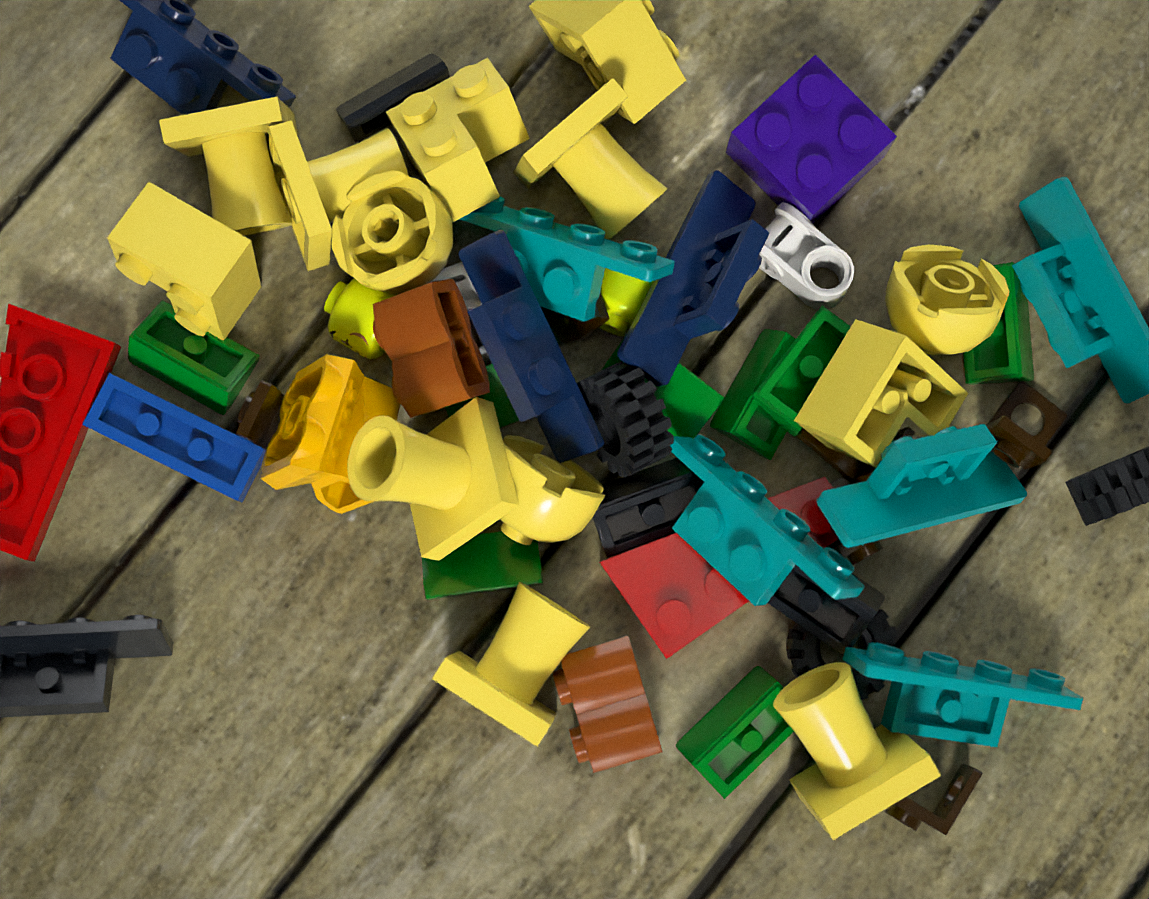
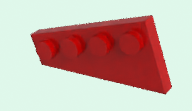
[0,303,121,562]
[599,476,839,659]

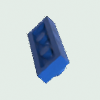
[82,373,266,503]

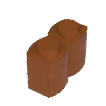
[373,279,490,418]
[552,636,663,773]

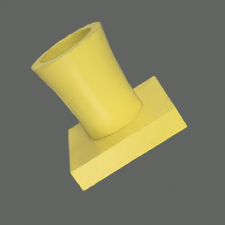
[514,78,668,240]
[159,97,298,236]
[269,120,409,271]
[347,397,519,561]
[432,582,590,746]
[773,662,941,840]

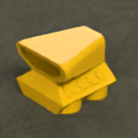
[260,354,400,514]

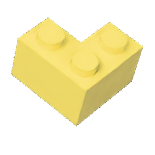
[529,0,686,124]
[386,57,530,223]
[107,182,261,341]
[794,319,968,468]

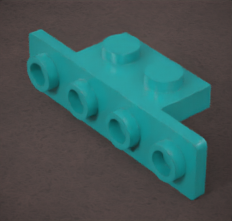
[1012,176,1149,404]
[460,196,675,321]
[817,424,1027,548]
[670,435,865,606]
[843,642,1084,747]

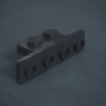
[0,615,173,718]

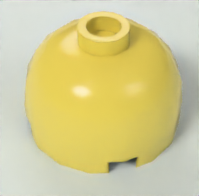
[332,170,453,295]
[885,244,1010,355]
[500,435,605,545]

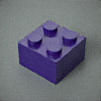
[725,54,897,224]

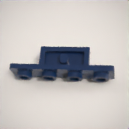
[110,0,296,115]
[617,170,769,387]
[459,230,604,463]

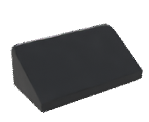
[336,54,450,143]
[592,458,704,558]
[768,565,885,656]

